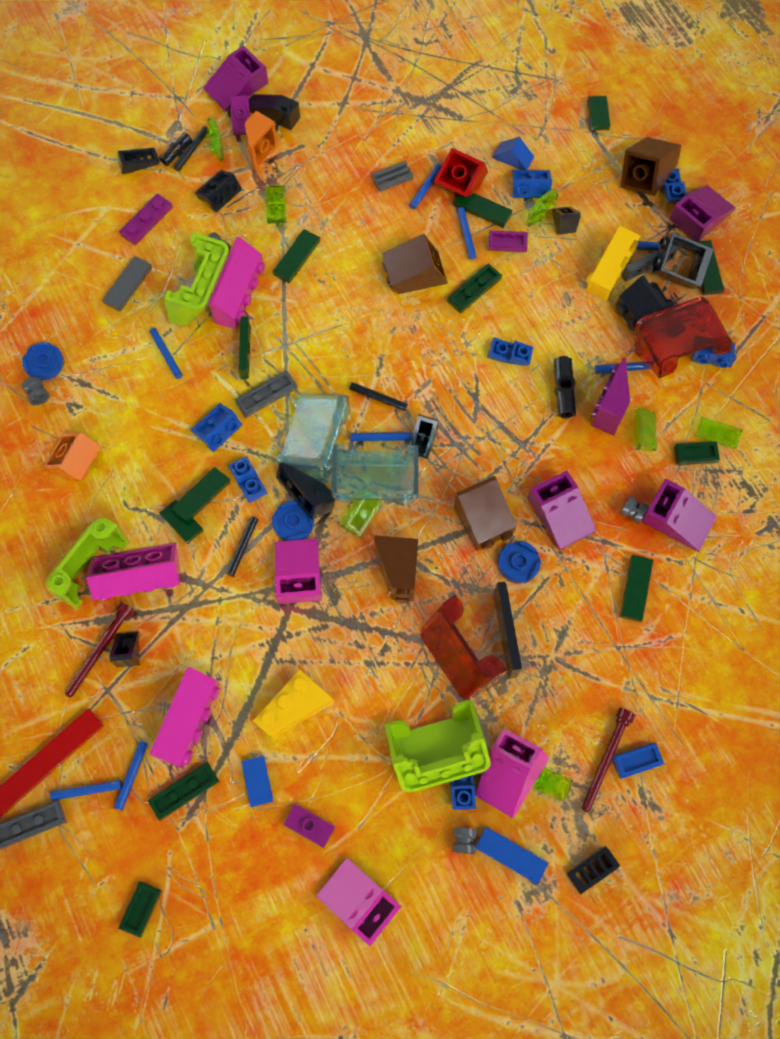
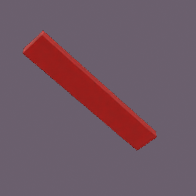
[0,708,104,818]

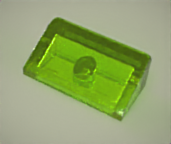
[634,407,657,451]
[696,416,743,449]
[339,491,382,537]

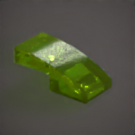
[266,185,286,224]
[527,188,558,227]

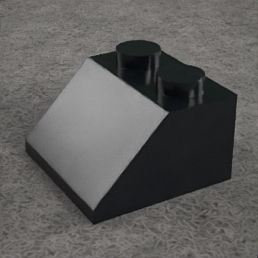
[615,275,666,336]

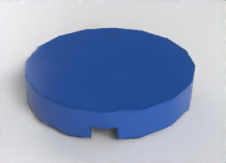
[22,342,64,381]
[272,501,315,541]
[498,541,541,584]

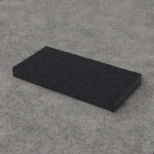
[493,581,522,679]

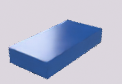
[612,742,664,780]
[241,756,274,808]

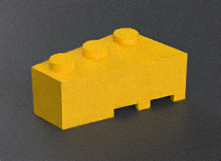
[586,226,641,301]
[253,670,334,740]

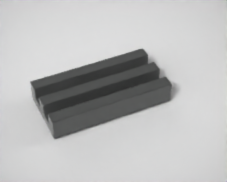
[372,161,413,192]

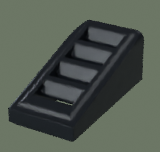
[118,148,159,174]
[566,846,620,894]

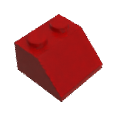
[434,148,488,198]

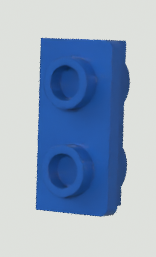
[512,170,552,198]
[691,336,737,368]
[191,403,242,452]

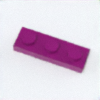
[119,193,173,246]

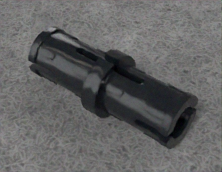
[159,132,192,167]

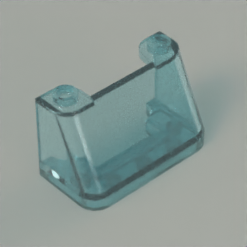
[276,394,350,483]
[332,444,418,503]

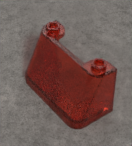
[635,296,732,378]
[421,595,507,700]

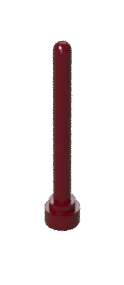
[65,602,136,698]
[582,708,636,813]

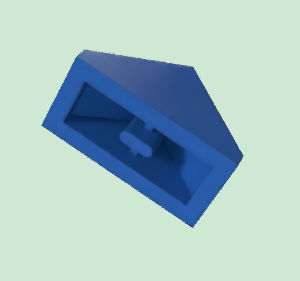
[493,137,534,170]

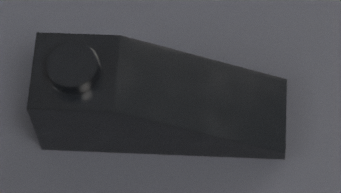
[249,94,300,131]
[276,462,336,520]

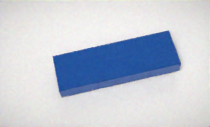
[475,827,549,885]

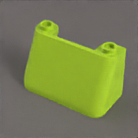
[164,232,229,326]
[44,518,129,610]
[384,699,491,792]

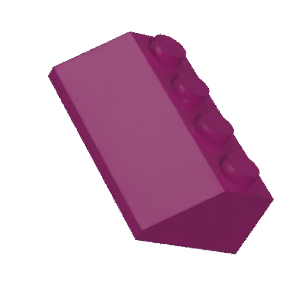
[209,237,265,329]
[86,543,181,600]
[149,667,221,769]

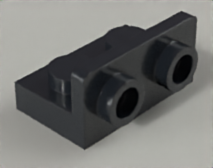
[195,169,242,212]

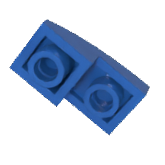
[662,168,686,202]
[487,337,533,366]
[228,456,268,503]
[450,775,476,810]

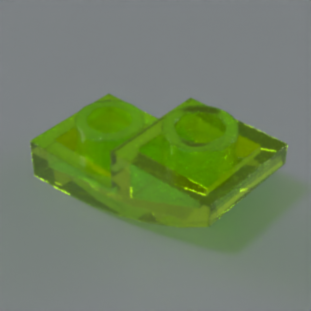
[207,117,224,161]
[531,767,573,803]

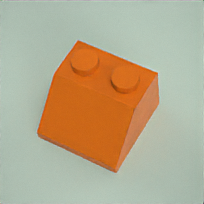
[245,111,278,171]
[43,432,101,481]

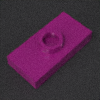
[230,95,250,136]
[488,230,528,253]
[283,804,335,848]

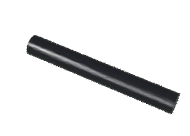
[173,126,209,171]
[349,382,408,411]
[226,516,259,577]

